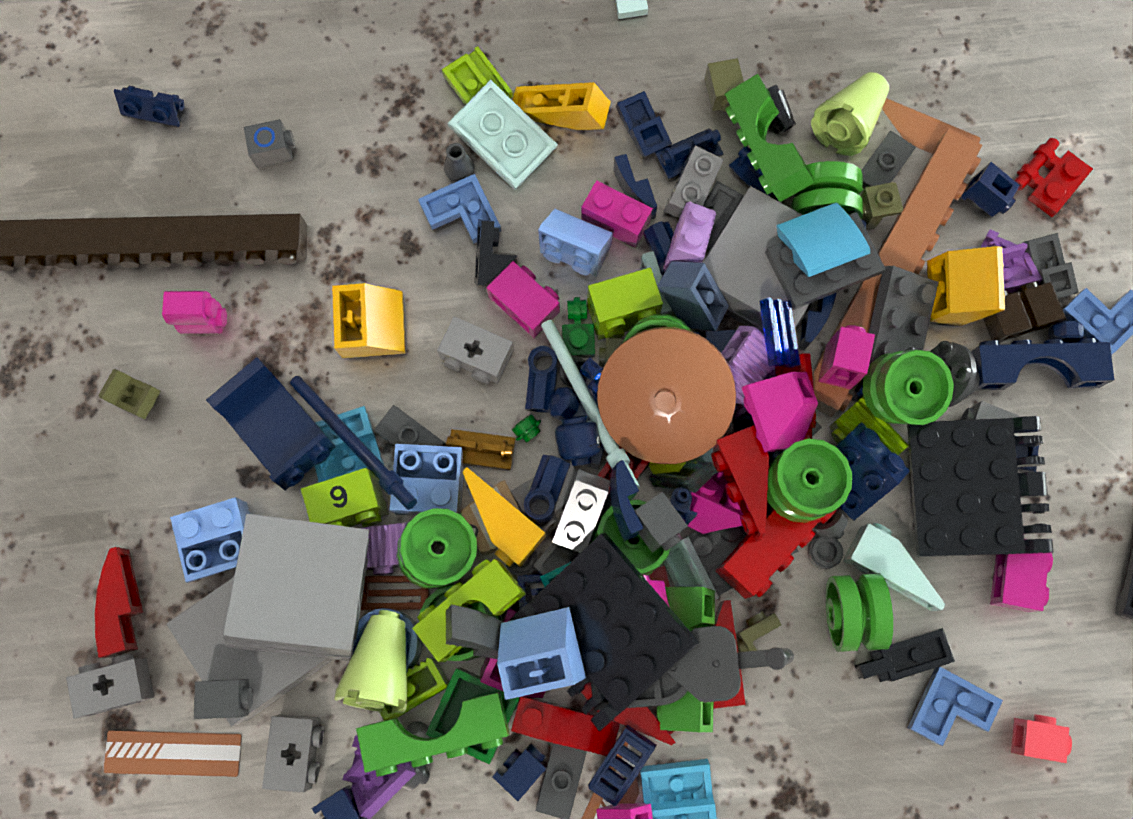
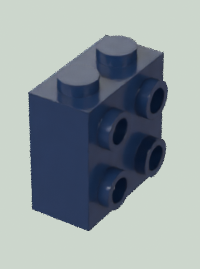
[835,422,910,521]

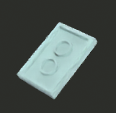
[448,80,558,190]

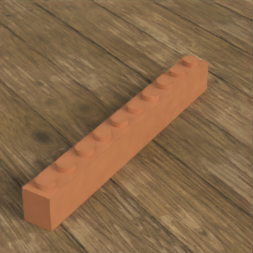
[812,128,983,417]

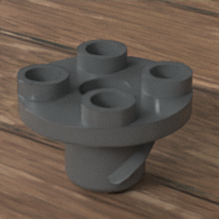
[930,341,980,407]

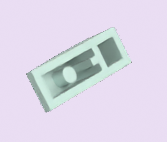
[843,523,945,611]

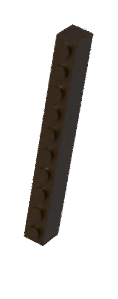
[0,213,307,271]

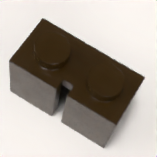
[983,282,1066,342]

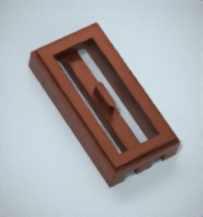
[361,576,429,610]

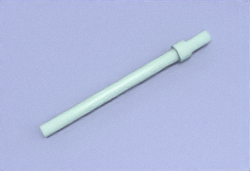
[541,320,639,488]

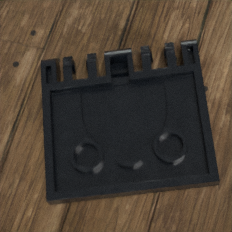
[907,416,1054,557]
[510,533,700,732]

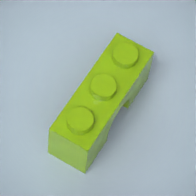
[412,559,526,662]

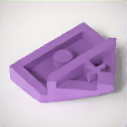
[980,229,1042,294]
[342,736,416,819]

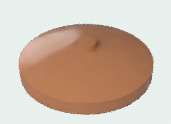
[597,327,736,464]

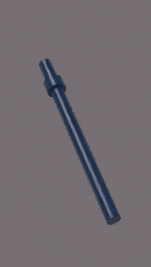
[290,376,417,510]

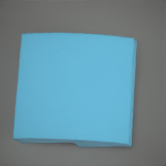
[776,202,871,277]
[315,406,384,482]
[640,759,717,819]

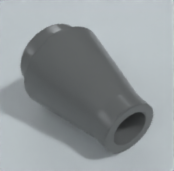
[444,143,474,181]

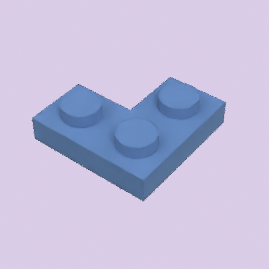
[418,174,502,244]
[1063,288,1133,354]
[907,667,1003,746]

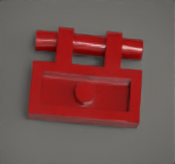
[1014,138,1093,217]

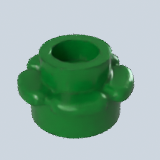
[511,413,541,443]

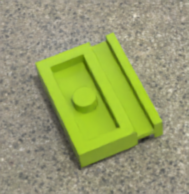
[441,46,513,105]

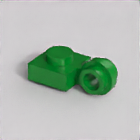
[562,297,595,358]

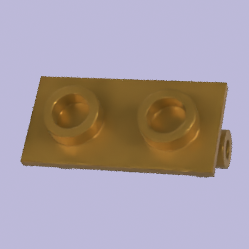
[446,429,515,470]

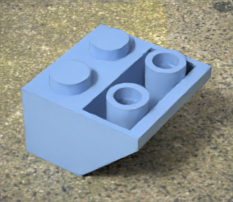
[538,209,613,276]
[389,444,463,516]
[170,497,250,583]
[497,607,586,700]

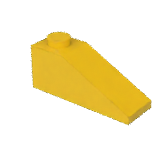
[512,82,611,130]
[462,467,546,567]

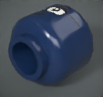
[555,415,601,466]

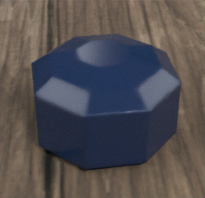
[1048,321,1085,343]
[547,387,580,420]

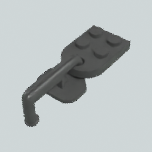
[591,626,794,711]

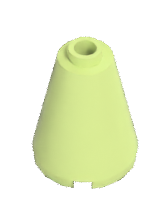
[811,72,889,156]
[334,610,407,713]

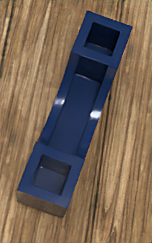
[971,338,1115,391]

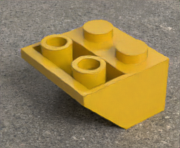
[927,246,1005,327]
[332,283,406,358]

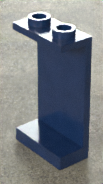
[206,357,336,491]

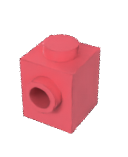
[1011,714,1072,763]

